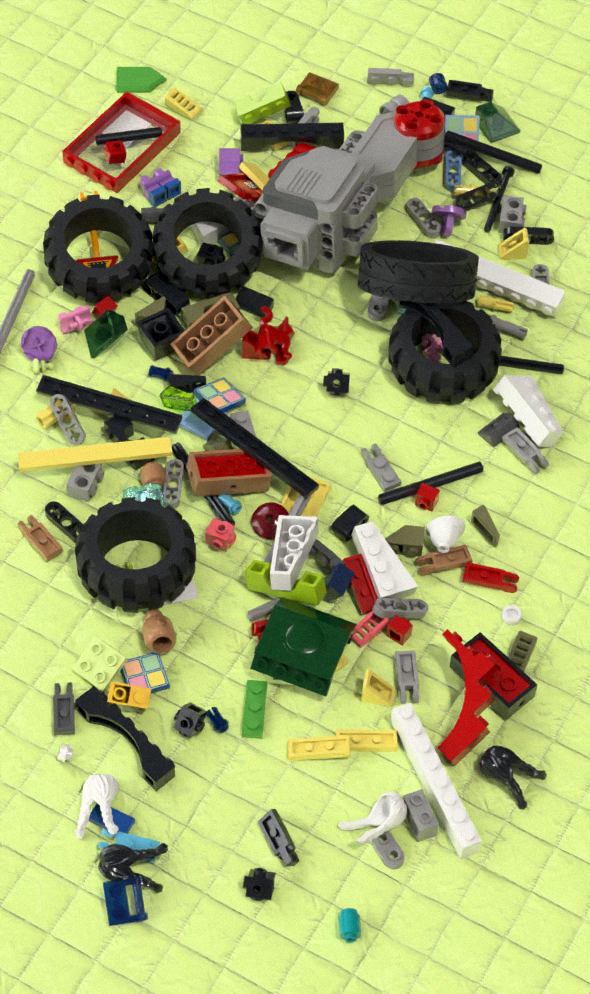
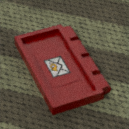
[218,173,263,202]

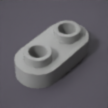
[368,294,389,321]
[372,831,404,870]

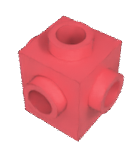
[205,518,237,551]

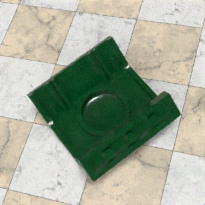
[250,597,357,697]

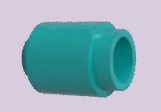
[338,908,361,943]

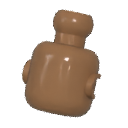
[142,609,177,654]

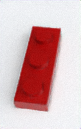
[343,554,378,615]

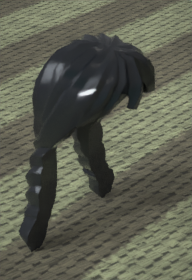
[479,746,547,810]
[98,843,168,893]

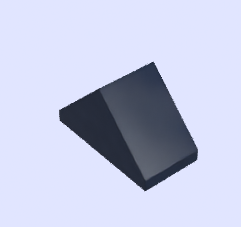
[324,561,355,602]

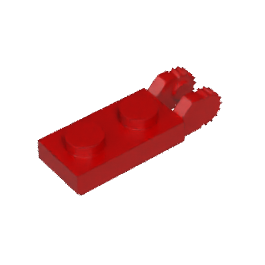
[462,562,520,593]

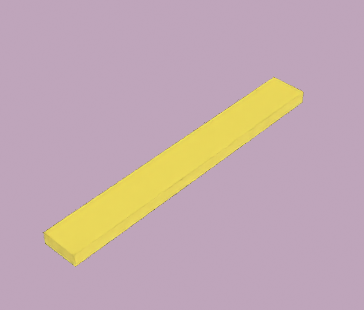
[18,437,172,472]

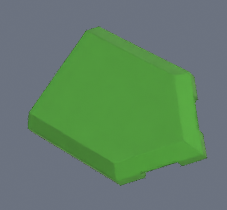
[116,67,167,93]

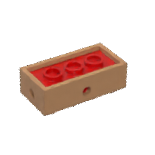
[186,449,272,496]

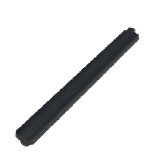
[444,130,542,174]
[472,352,564,374]
[172,442,235,526]
[378,461,484,505]

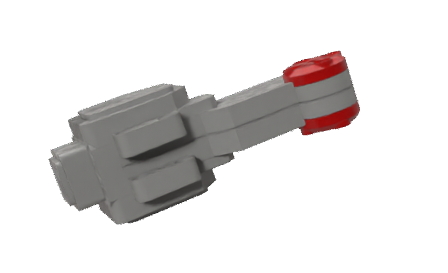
[254,99,445,273]

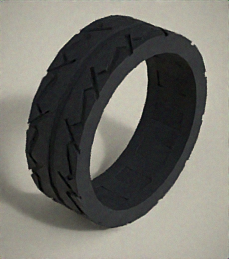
[358,240,479,303]

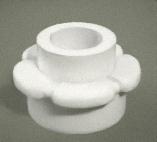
[57,743,74,763]

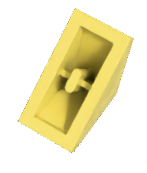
[497,227,529,260]
[361,669,396,707]

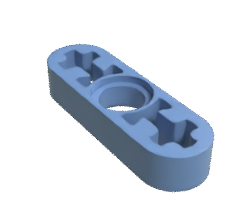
[445,150,462,192]

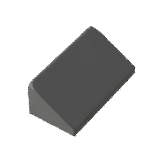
[478,412,519,447]

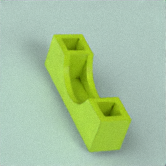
[245,560,327,605]

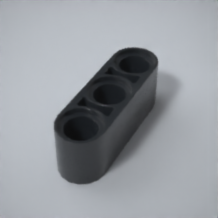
[142,272,190,315]

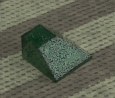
[475,102,520,143]
[84,309,128,359]

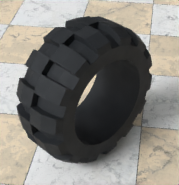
[153,188,262,298]
[43,194,154,304]
[389,301,502,405]
[75,497,197,613]

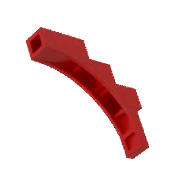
[437,629,498,766]

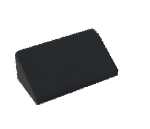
[236,286,274,318]

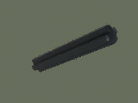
[95,127,162,145]

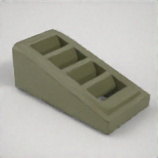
[471,504,500,547]
[508,631,538,672]

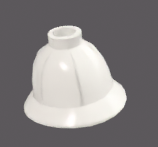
[426,516,466,553]

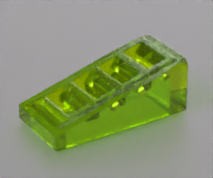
[160,386,197,411]

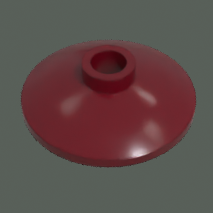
[252,502,289,540]

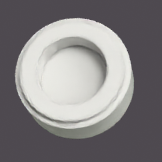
[501,605,522,626]

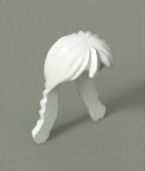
[74,773,119,839]
[337,792,407,845]

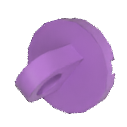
[431,205,467,237]
[21,326,57,363]

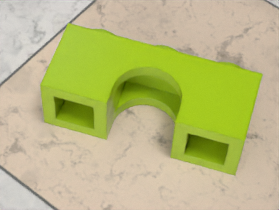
[235,81,291,124]

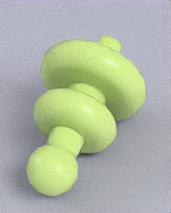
[29,358,54,374]

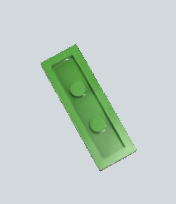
[242,680,268,739]

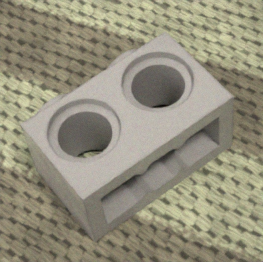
[498,195,527,233]
[66,463,105,502]
[402,789,439,842]

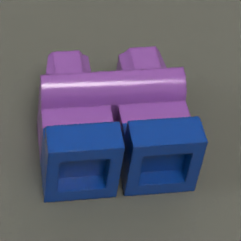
[140,168,181,207]

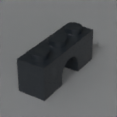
[103,416,155,471]

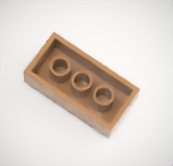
[170,296,253,375]

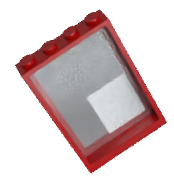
[62,91,181,193]

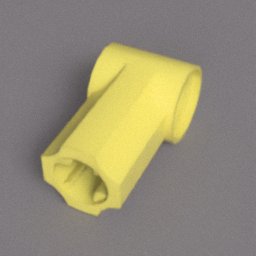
[36,399,76,429]

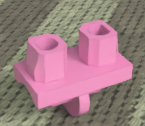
[58,305,93,334]
[421,334,443,362]

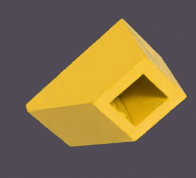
[107,682,151,709]

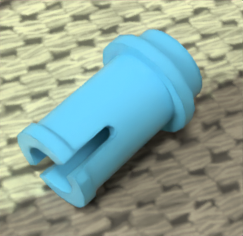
[420,87,434,100]
[218,494,242,514]

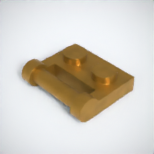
[295,72,339,105]

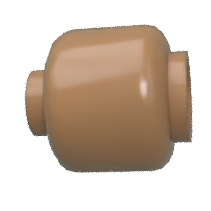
[140,462,167,491]

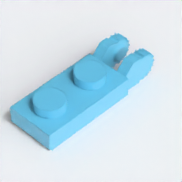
[98,829,160,862]

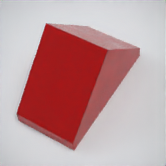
[242,330,271,360]

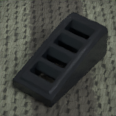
[167,374,206,396]

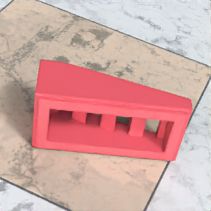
[352,610,390,647]

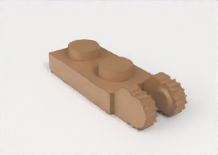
[17,515,63,562]
[415,545,473,576]

